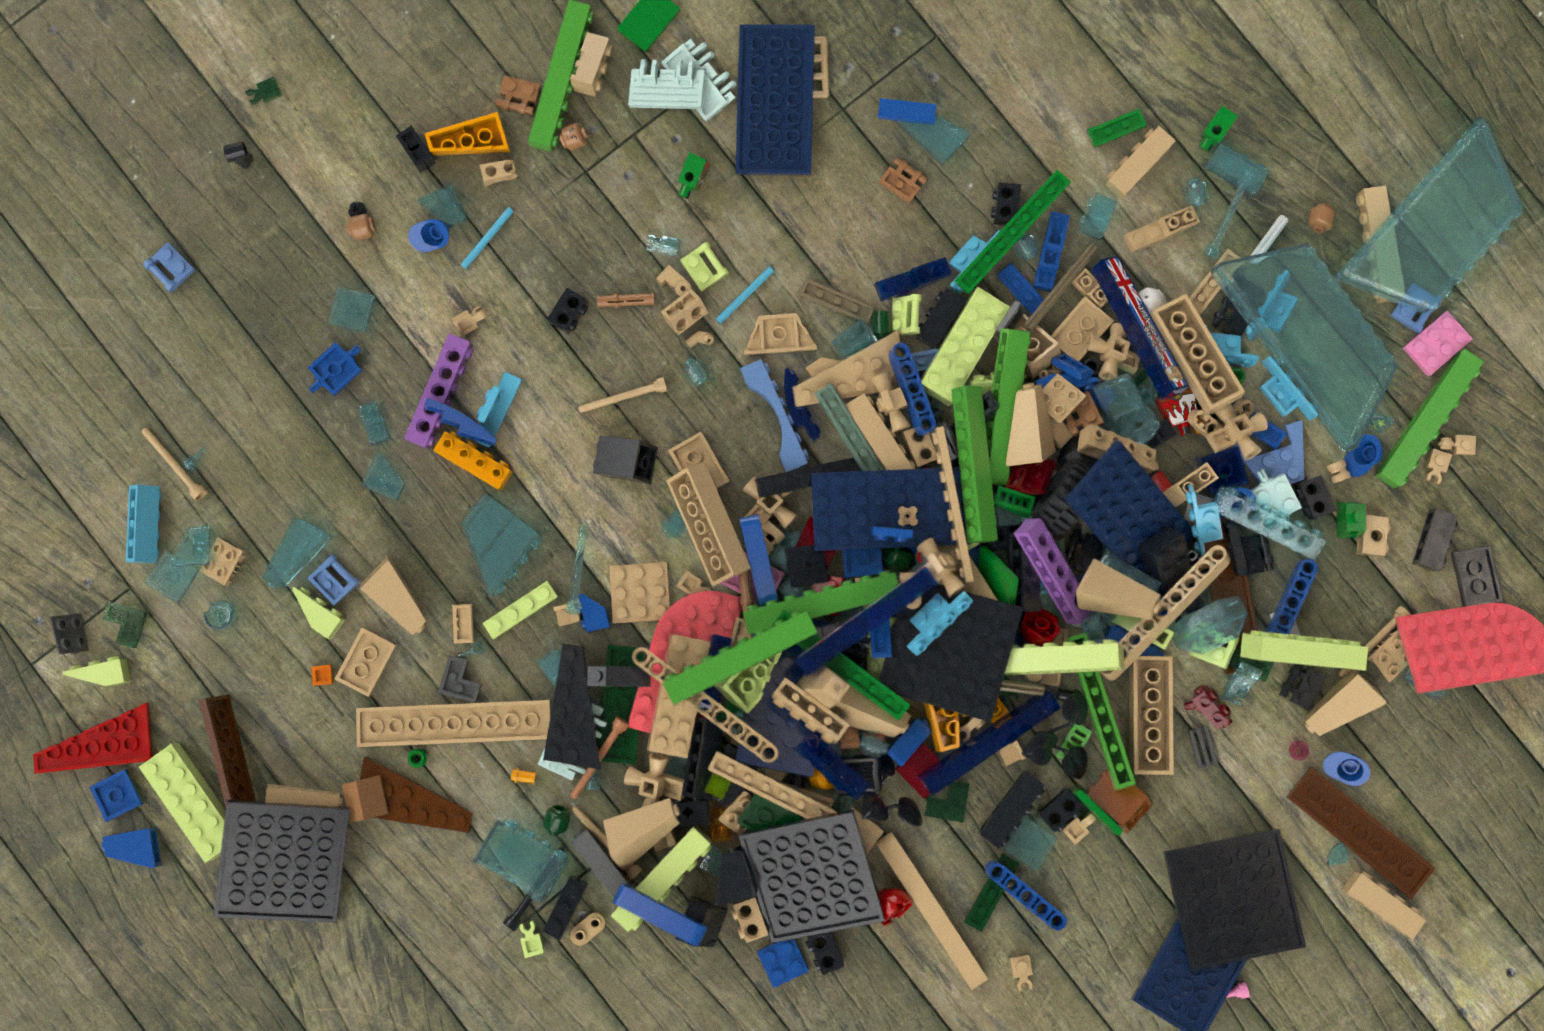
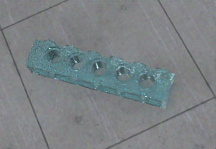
[1212,486,1327,560]

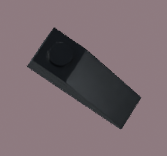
[587,666,651,687]

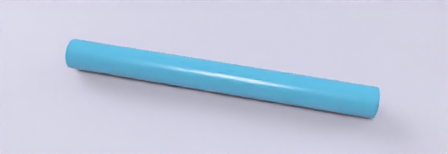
[460,207,514,269]
[715,267,774,324]

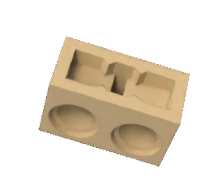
[661,289,708,336]
[902,423,938,469]
[731,896,769,943]

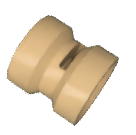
[1326,459,1351,484]

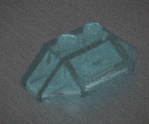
[1169,596,1248,654]

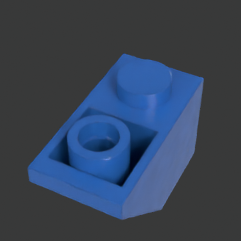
[576,594,611,633]

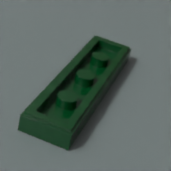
[964,853,1020,932]

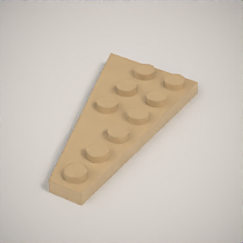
[792,330,905,407]

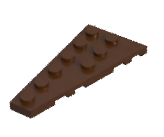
[360,756,473,833]

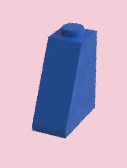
[884,717,932,767]
[102,827,162,868]

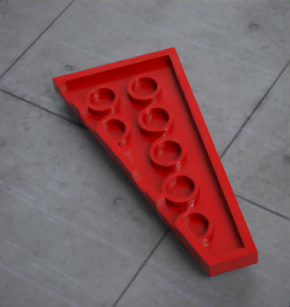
[33,702,153,774]

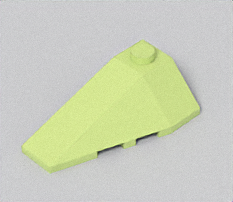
[714,651,782,714]

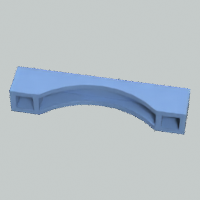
[740,359,810,472]

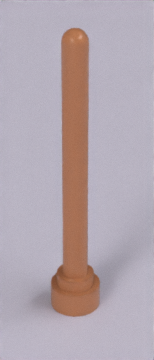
[570,716,629,799]

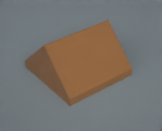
[342,775,389,823]

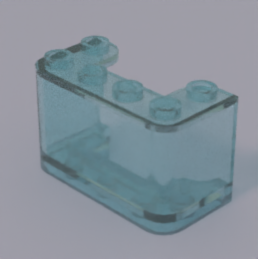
[473,818,570,902]

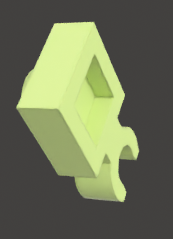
[520,920,545,958]

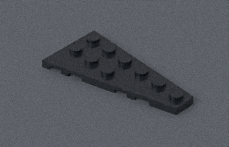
[543,643,602,770]

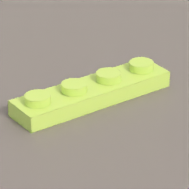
[483,581,558,639]

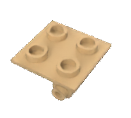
[1043,373,1087,424]
[200,537,246,586]
[1367,630,1408,683]
[718,790,753,835]

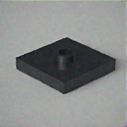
[784,545,829,588]

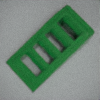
[994,486,1036,518]

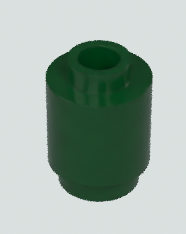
[872,310,892,339]

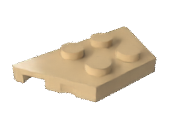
[744,313,817,356]

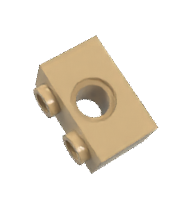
[1356,515,1391,557]

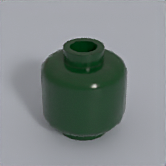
[884,547,914,571]
[543,805,571,836]

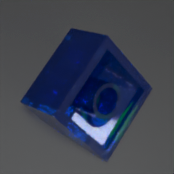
[1195,446,1249,495]

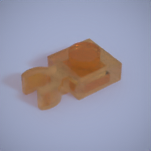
[710,807,731,842]

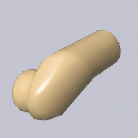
[685,331,714,348]
[1039,364,1063,378]

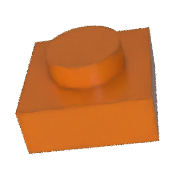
[311,665,334,686]

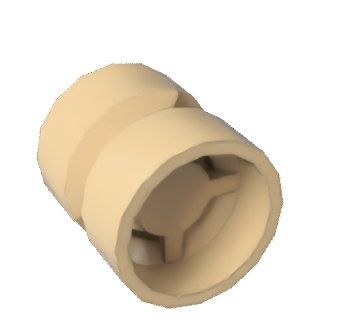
[762,520,785,556]

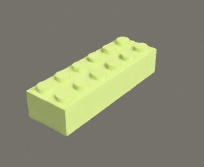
[921,287,1010,407]
[1240,630,1368,670]
[1004,640,1125,676]
[139,743,225,863]
[611,825,712,932]

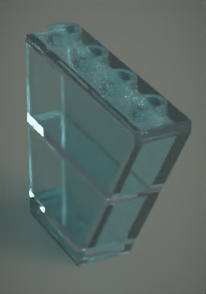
[461,493,542,597]

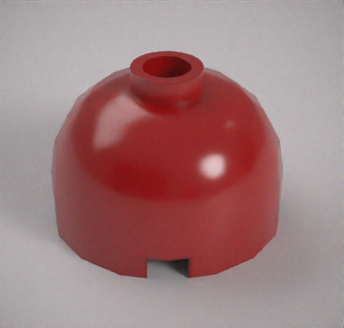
[1020,609,1061,647]
[878,888,913,926]

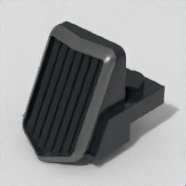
[829,754,882,797]

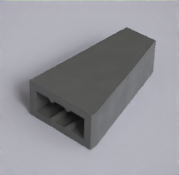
[572,829,633,898]

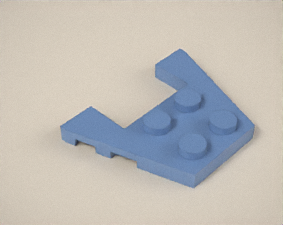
[1231,420,1304,484]

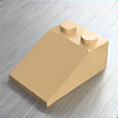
[993,313,1061,379]

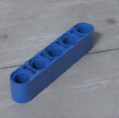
[888,343,936,436]
[739,514,778,607]
[1266,559,1318,634]
[985,860,1067,930]
[613,883,707,947]

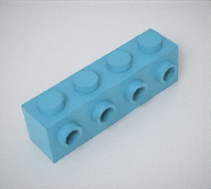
[126,484,161,564]

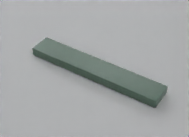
[814,383,884,471]

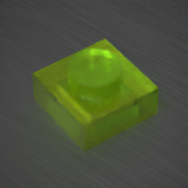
[705,772,731,799]

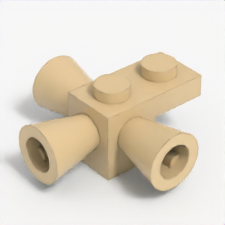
[1084,323,1140,381]
[871,372,910,433]
[1205,404,1268,460]
[742,477,798,529]
[917,538,966,597]
[624,753,684,807]

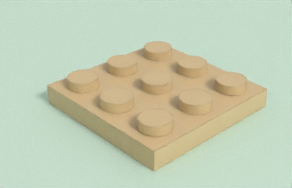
[609,562,670,624]

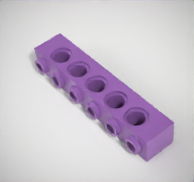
[404,334,474,450]
[1014,518,1092,624]

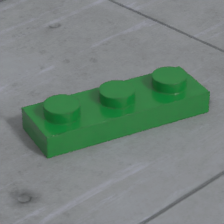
[1086,108,1147,148]

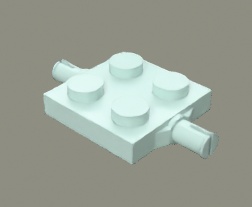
[1251,469,1302,529]

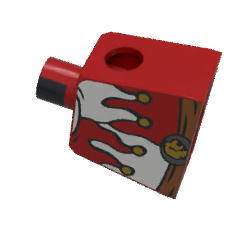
[1155,389,1198,436]

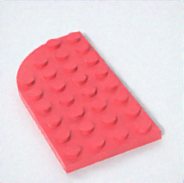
[628,591,742,733]
[1395,603,1544,694]

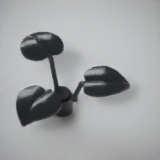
[1021,689,1088,779]
[861,748,922,826]

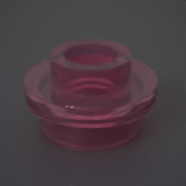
[1289,741,1309,761]

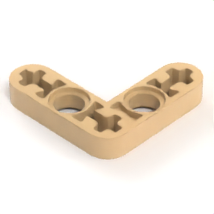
[1188,399,1254,437]

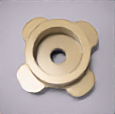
[898,506,918,526]

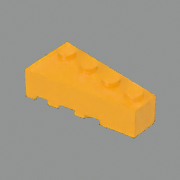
[424,112,511,156]
[924,703,960,752]

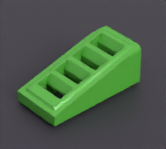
[1055,723,1092,760]

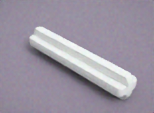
[1249,215,1288,264]

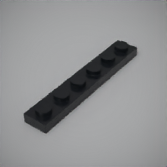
[755,457,861,498]

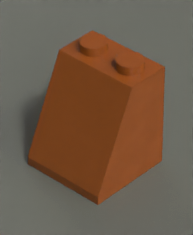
[1087,769,1153,834]

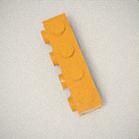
[433,431,513,491]

